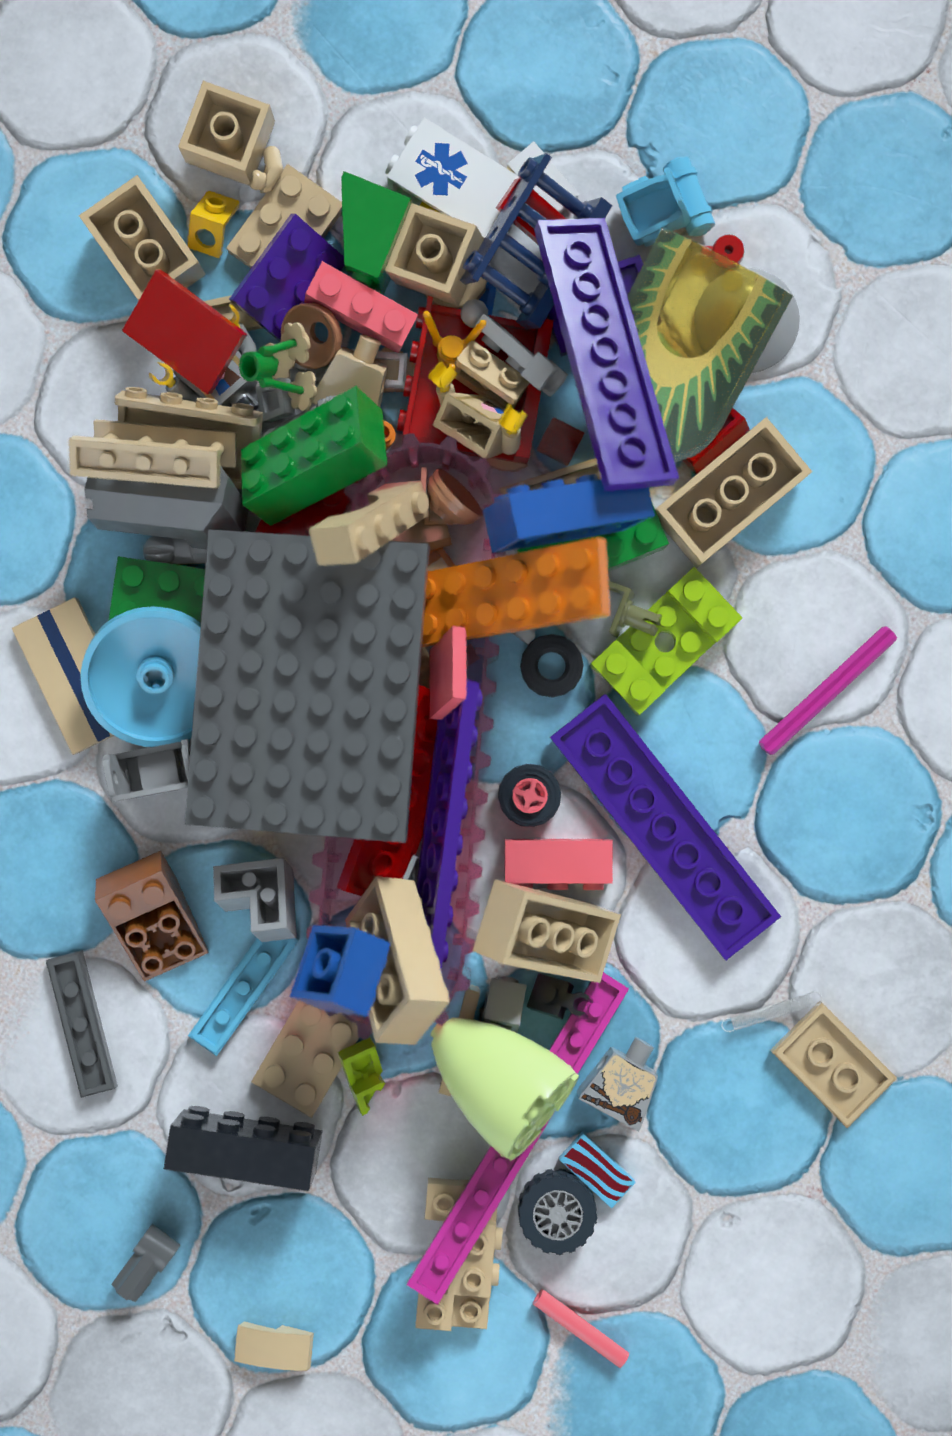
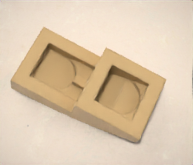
[234,1322,314,1371]

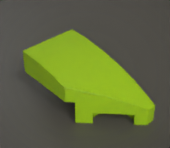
[338,1037,385,1116]

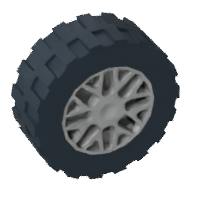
[518,1168,597,1255]

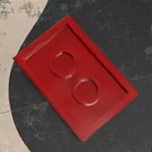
[122,270,247,395]

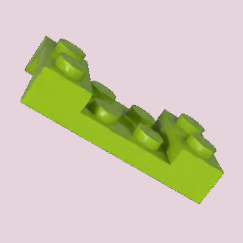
[589,567,743,716]

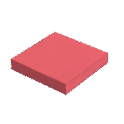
[429,626,467,720]

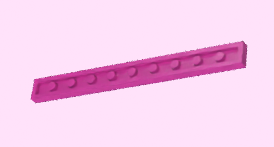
[407,972,629,1305]

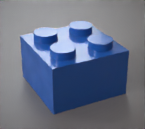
[289,925,391,1017]

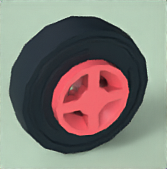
[498,764,561,827]

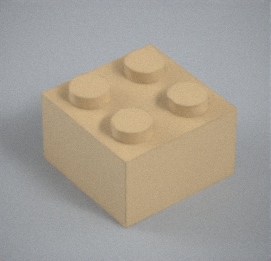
[178,81,275,186]
[385,203,484,306]

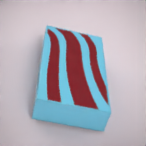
[559,1131,636,1208]

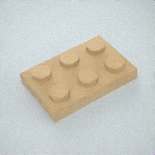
[226,163,342,268]
[251,1001,367,1118]

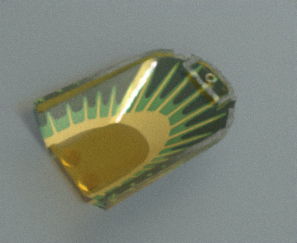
[627,227,793,462]

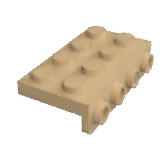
[114,387,263,489]

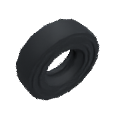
[520,634,584,698]

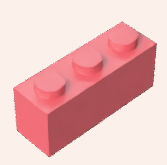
[304,261,418,353]
[504,839,613,890]

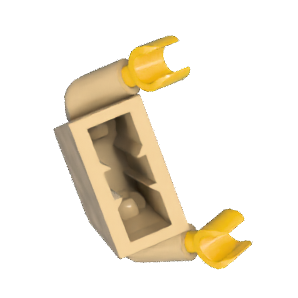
[428,361,527,459]

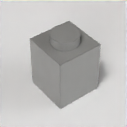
[482,976,527,1033]

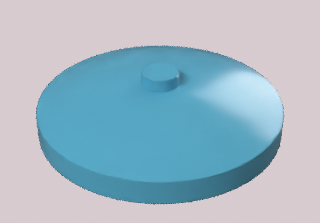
[81,607,201,747]

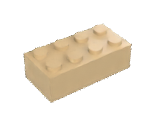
[655,417,812,568]
[345,876,450,1045]
[473,880,621,983]

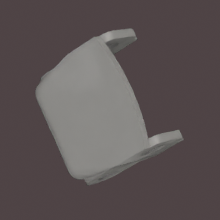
[103,739,192,802]

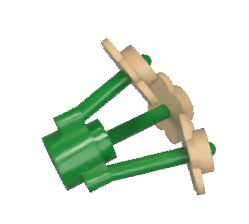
[239,323,317,411]

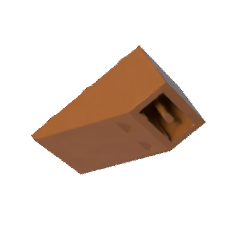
[95,850,208,982]

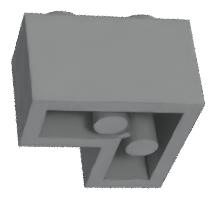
[213,858,297,942]

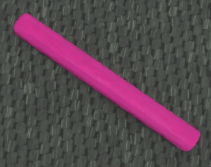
[759,626,897,755]

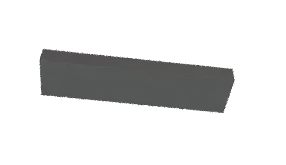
[45,950,118,1098]

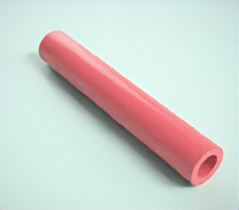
[533,1289,629,1368]

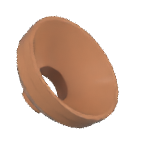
[281,303,342,369]
[428,468,483,525]

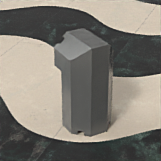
[84,466,249,549]

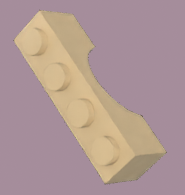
[309,480,429,566]

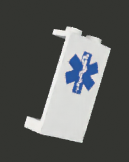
[385,117,519,253]

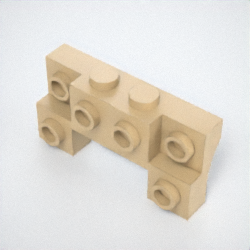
[415,1177,503,1331]

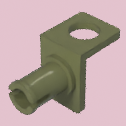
[608,580,662,638]

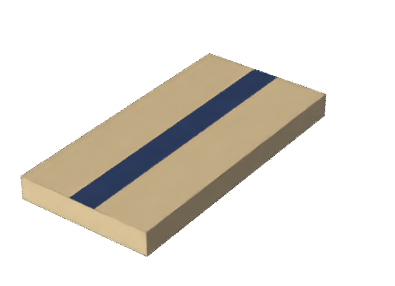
[12,597,114,755]

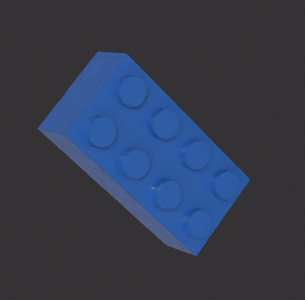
[483,474,655,554]

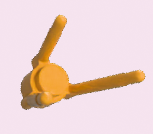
[423,311,486,371]

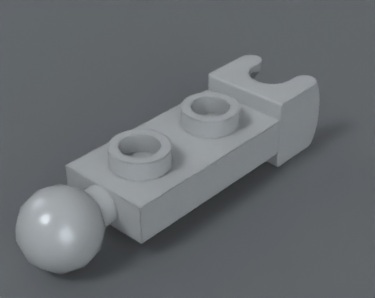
[461,299,568,397]

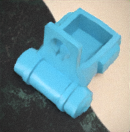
[616,157,715,247]

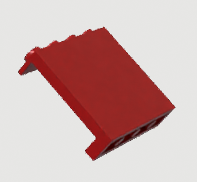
[397,296,554,465]

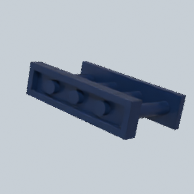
[460,153,613,330]

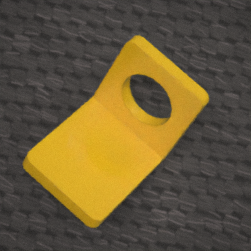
[188,191,240,258]

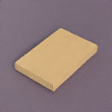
[770,1001,897,1128]

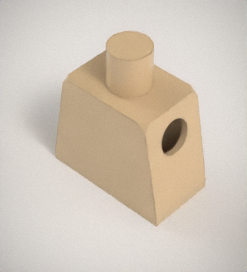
[312,335,388,408]

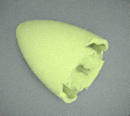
[431,1017,579,1161]

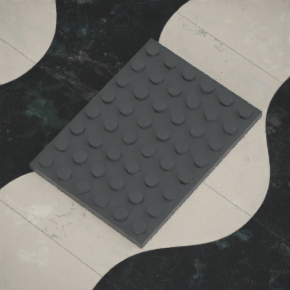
[185,530,430,843]

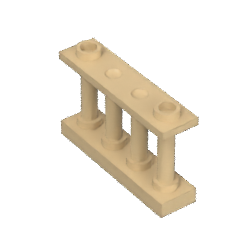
[69,419,237,488]

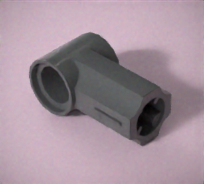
[112,1224,180,1302]

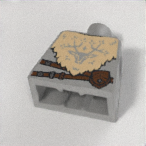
[577,1037,658,1132]

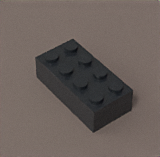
[164,1106,323,1191]

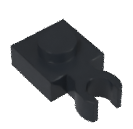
[527,973,594,1020]

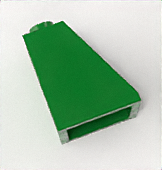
[341,171,411,295]

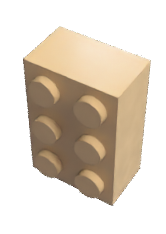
[79,175,206,301]

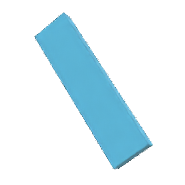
[188,937,300,1056]

